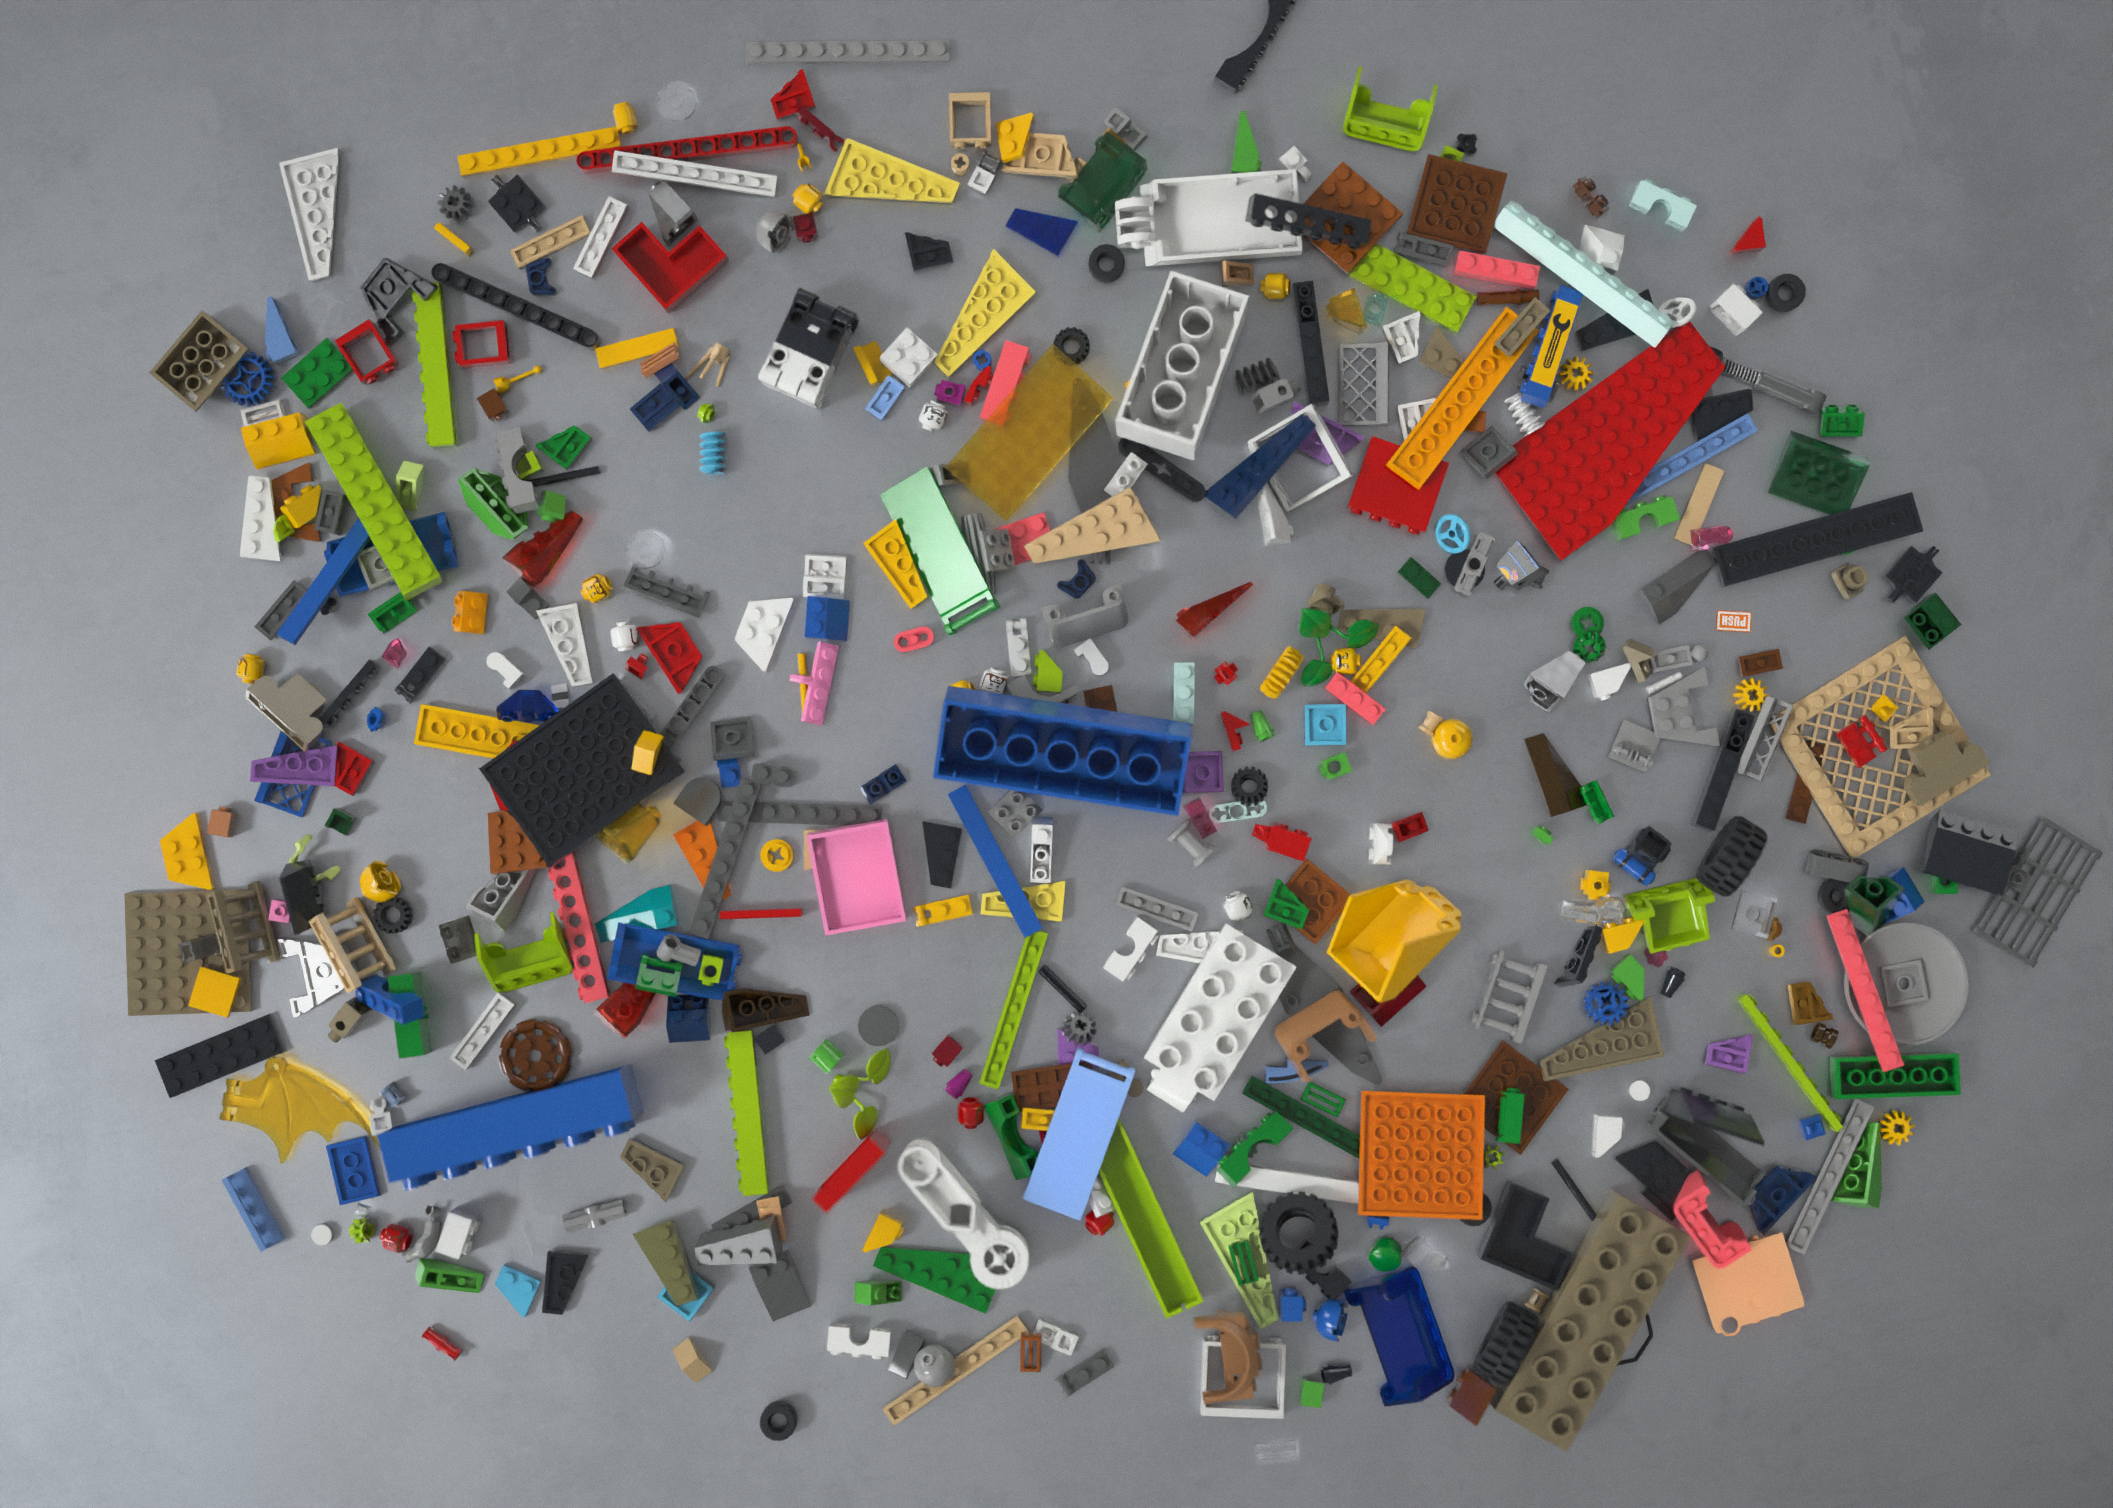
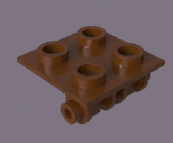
[1573,177,1610,218]

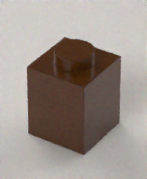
[477,388,510,422]

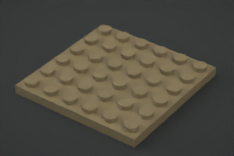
[124,889,253,1016]

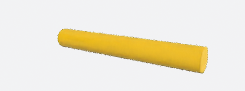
[798,653,808,713]

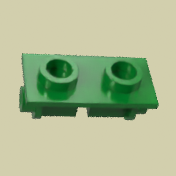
[1580,780,1615,824]

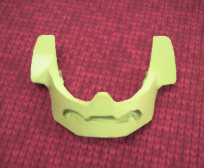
[289,834,340,882]

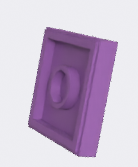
[1182,751,1224,793]

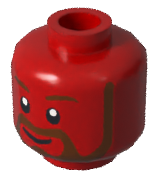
[957,1097,984,1129]
[380,1224,412,1253]

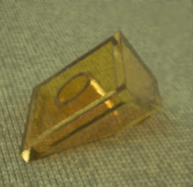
[1326,288,1367,334]

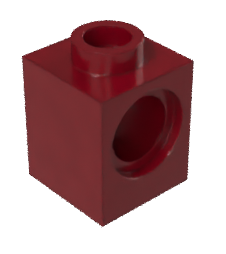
[932,1034,963,1067]

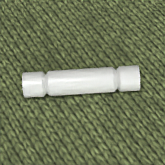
[1646,671,1683,694]

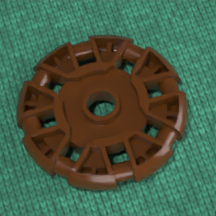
[499,1019,572,1093]

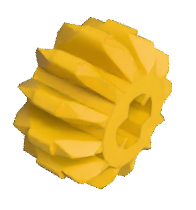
[1558,356,1594,391]
[1733,678,1769,713]
[1879,1110,1915,1145]

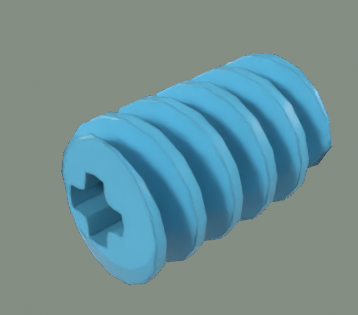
[700,431,726,475]

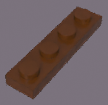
[1785,740,1825,824]

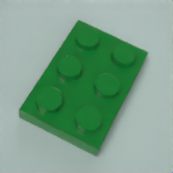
[281,337,353,409]

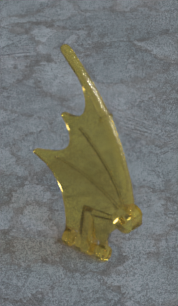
[219,1056,381,1164]

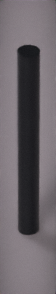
[525,466,600,487]
[1551,1158,1597,1222]

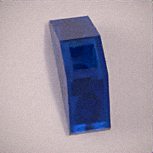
[496,690,559,723]

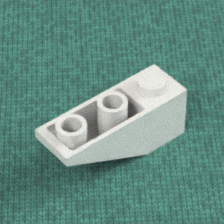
[1030,817,1053,883]

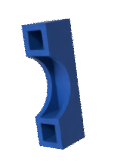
[355,974,424,1025]

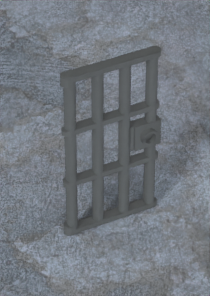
[1972,816,2103,968]

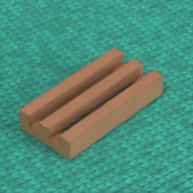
[640,342,679,378]

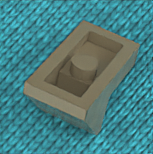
[1622,639,1657,683]

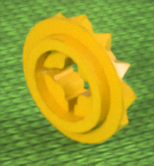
[760,839,793,872]

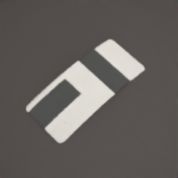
[551,683,569,714]

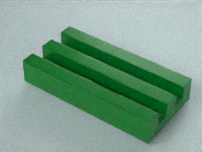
[1300,1081,1346,1118]
[1228,1240,1259,1286]

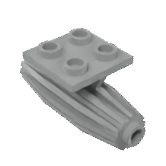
[961,513,1015,600]

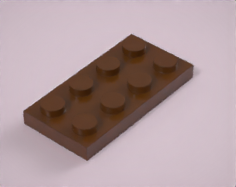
[1011,1061,1093,1112]

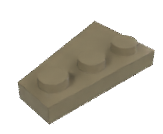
[620,1138,685,1203]

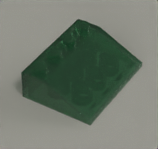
[1768,431,1870,515]

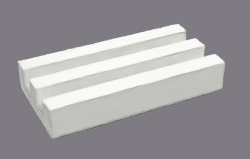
[240,400,284,427]

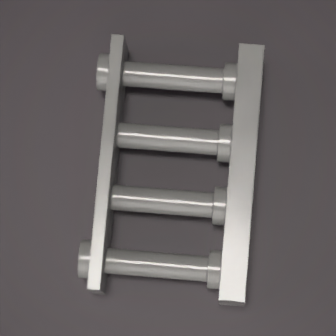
[1471,949,1548,1044]

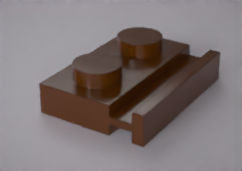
[1083,685,1117,712]

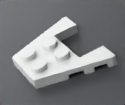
[277,938,345,1017]

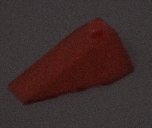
[594,982,656,1039]

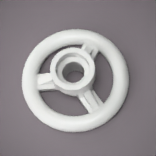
[1658,297,1697,328]

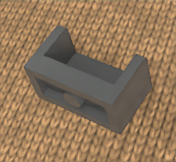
[314,489,348,536]

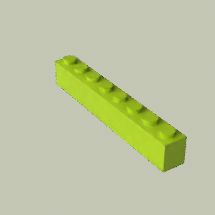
[412,282,458,449]
[724,1029,770,1196]

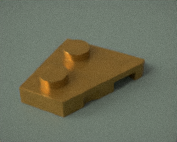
[1788,981,1833,1025]

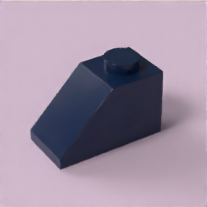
[654,363,700,410]

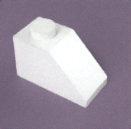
[1587,663,1631,701]
[1592,1114,1625,1158]

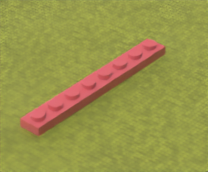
[1826,909,1904,1072]

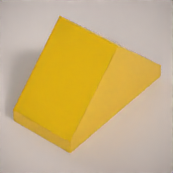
[632,730,664,775]

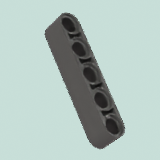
[659,666,724,751]

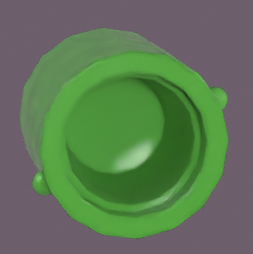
[809,1038,845,1074]

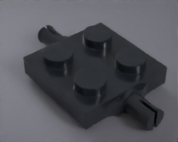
[487,174,545,233]
[1883,546,1943,604]

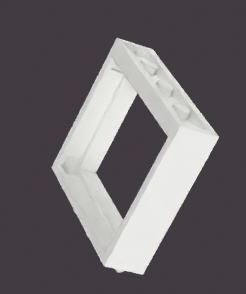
[1248,404,1354,512]
[1200,1335,1286,1419]

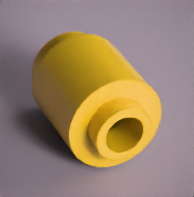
[613,102,638,134]

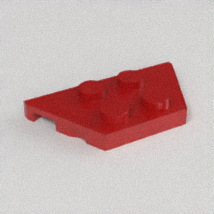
[637,622,703,694]

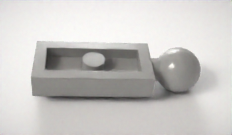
[1649,645,1708,673]

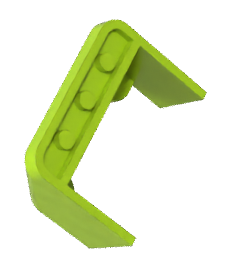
[1343,66,1438,151]
[474,912,572,993]

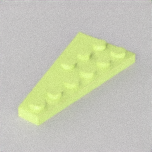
[1199,1191,1278,1329]

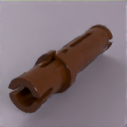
[1477,289,1540,306]

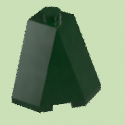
[1845,875,1904,936]

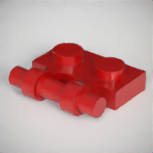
[1836,715,1888,768]

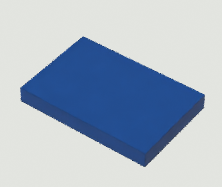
[326,1136,381,1205]

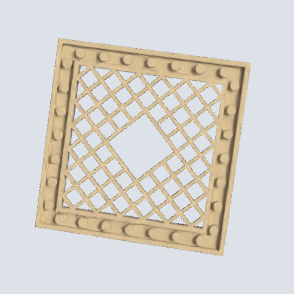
[1769,636,1991,858]

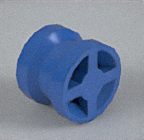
[1745,277,1768,299]

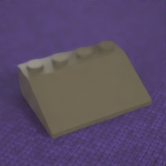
[149,310,249,412]

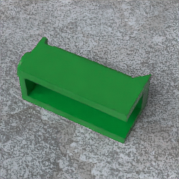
[1494,1088,1524,1144]

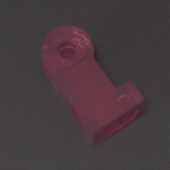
[1690,526,1733,551]
[1183,797,1217,839]

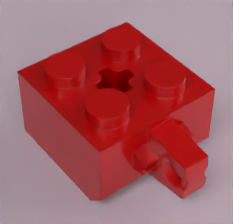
[1252,822,1312,861]

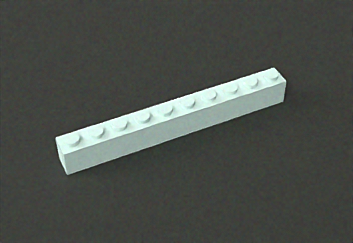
[1493,200,1675,348]

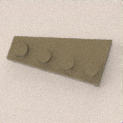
[1337,609,1426,649]

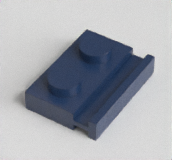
[630,383,680,432]

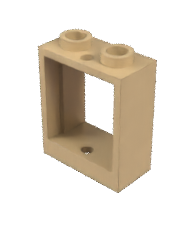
[949,92,991,149]

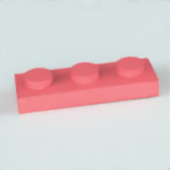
[1325,672,1386,725]

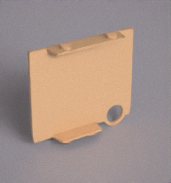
[1692,1232,1804,1336]

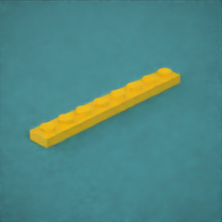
[458,126,622,177]

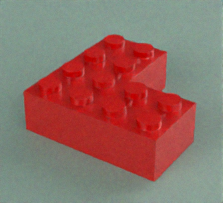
[611,222,729,314]

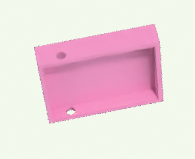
[806,819,907,936]

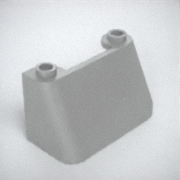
[1041,583,1129,647]

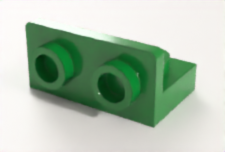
[1820,404,1865,436]

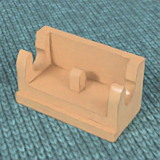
[756,1196,787,1242]

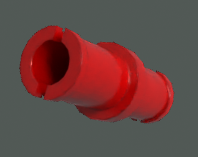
[421,1327,462,1361]

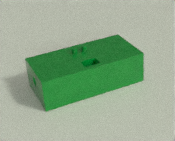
[388,971,432,1059]

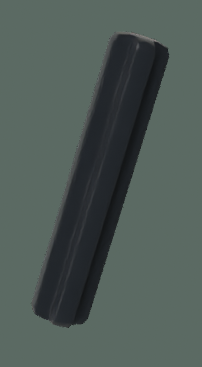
[1039,965,1087,1013]

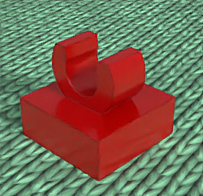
[625,653,648,680]

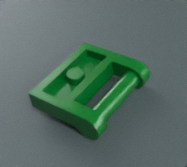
[635,953,683,997]

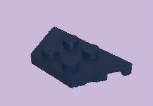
[1751,1165,1817,1235]

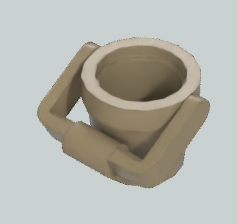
[1831,562,1868,600]
[1307,583,1345,616]

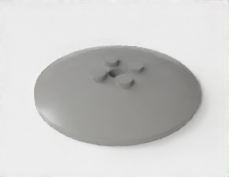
[1844,922,1968,1046]

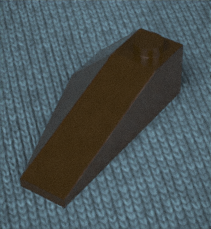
[1524,733,1587,817]
[722,988,810,1033]

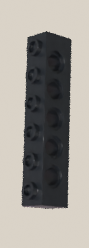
[1245,193,1372,249]

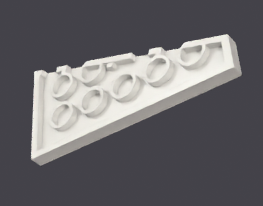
[279,148,340,282]

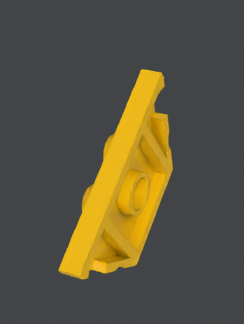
[160,813,214,890]

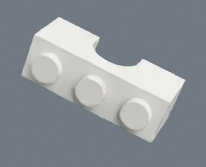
[1103,917,1158,981]
[827,1323,892,1360]

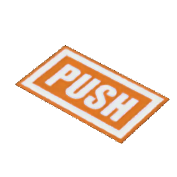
[1716,610,1752,632]

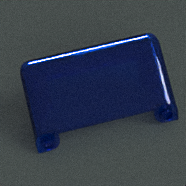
[1344,1266,1455,1407]

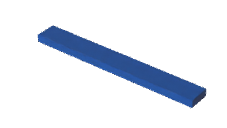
[277,517,370,645]
[948,785,1043,938]

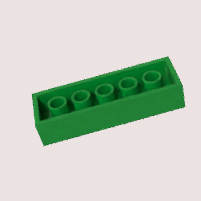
[1830,1052,1961,1099]

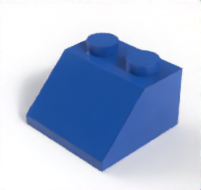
[804,596,850,641]
[1172,1120,1230,1177]

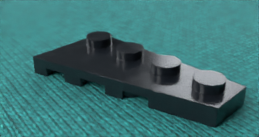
[1575,289,1653,352]

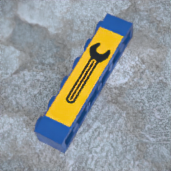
[1519,285,1583,408]

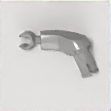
[402,1205,441,1263]

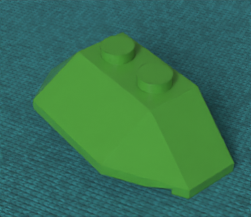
[458,468,528,540]

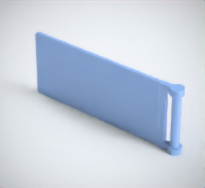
[1023,1048,1136,1220]

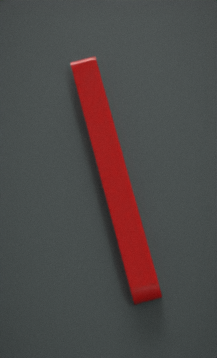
[576,126,798,174]

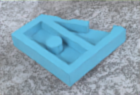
[495,1264,542,1318]

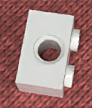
[1104,452,1147,496]

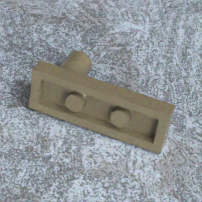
[1494,297,1550,357]

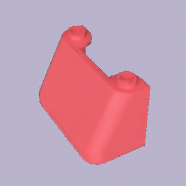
[1673,1170,1752,1268]

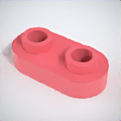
[894,626,934,653]

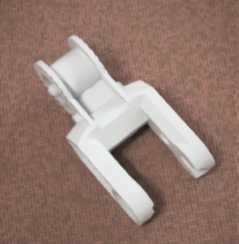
[898,1138,1029,1289]

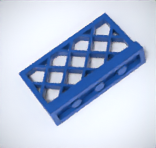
[254,731,331,817]

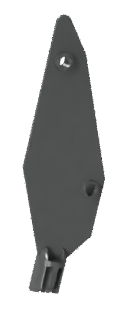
[1068,378,1122,565]
[1266,923,1382,1084]

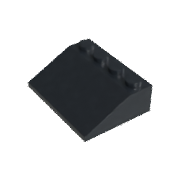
[1923,809,2019,896]
[1664,1087,1765,1146]

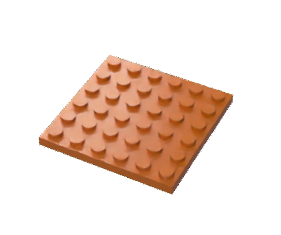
[1358,1091,1485,1220]

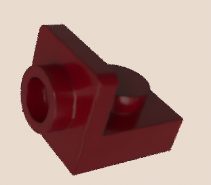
[793,212,818,243]

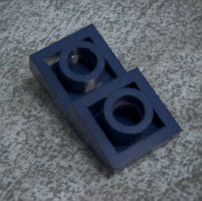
[859,764,907,805]

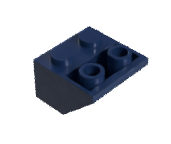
[666,995,711,1043]

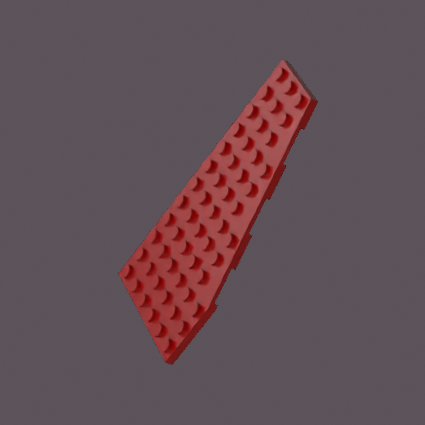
[1495,321,1725,561]

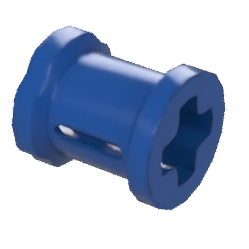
[973,350,992,371]

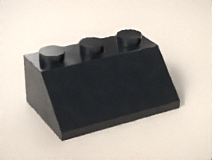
[279,860,327,935]

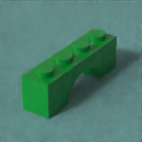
[984,1094,1039,1180]
[1216,1111,1293,1188]

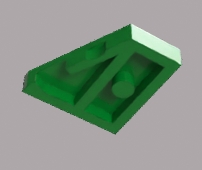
[535,425,592,470]
[1263,878,1309,929]

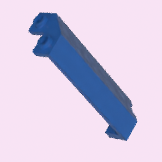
[607,922,742,1001]

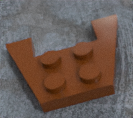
[271,463,322,542]

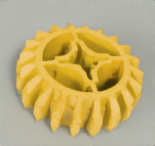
[1260,646,1304,699]

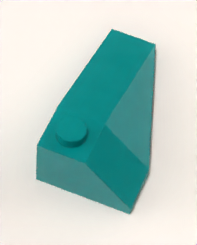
[595,885,680,943]

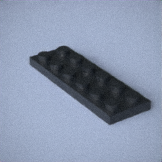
[155,1014,285,1098]

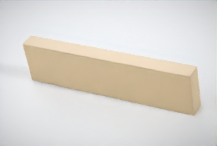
[510,215,591,269]
[1673,463,1724,546]

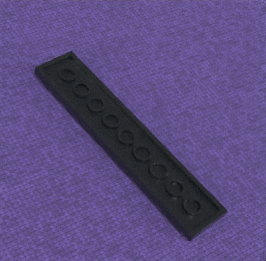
[1712,492,1923,587]

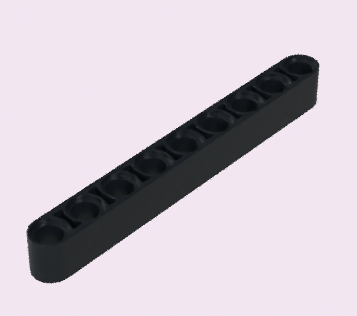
[431,263,601,351]

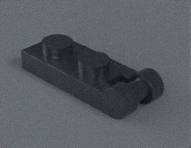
[394,647,446,704]

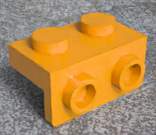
[452,591,488,634]

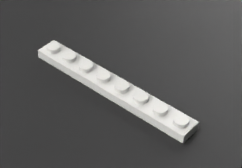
[612,150,777,197]

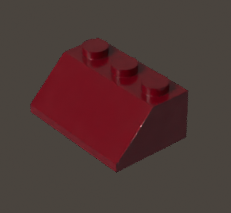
[1350,975,1427,1027]

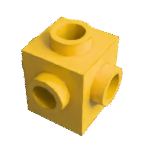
[1580,870,1611,900]

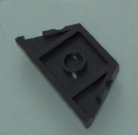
[1614,1141,1688,1211]

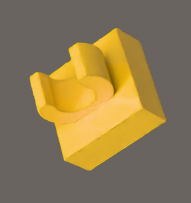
[1870,694,1899,723]

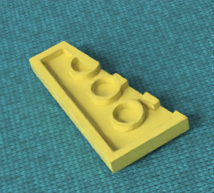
[981,881,1065,922]

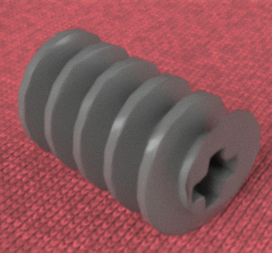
[1235,357,1280,395]

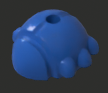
[367,707,386,732]

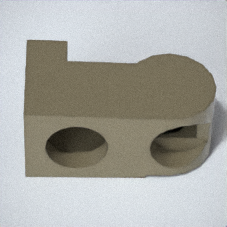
[1108,1059,1144,1097]

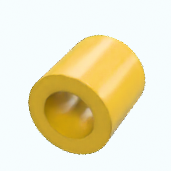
[1769,944,1785,957]

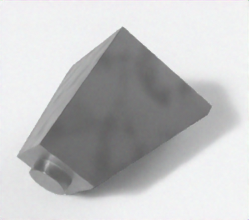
[649,180,699,247]
[1523,651,1586,713]

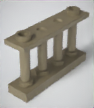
[206,881,280,974]

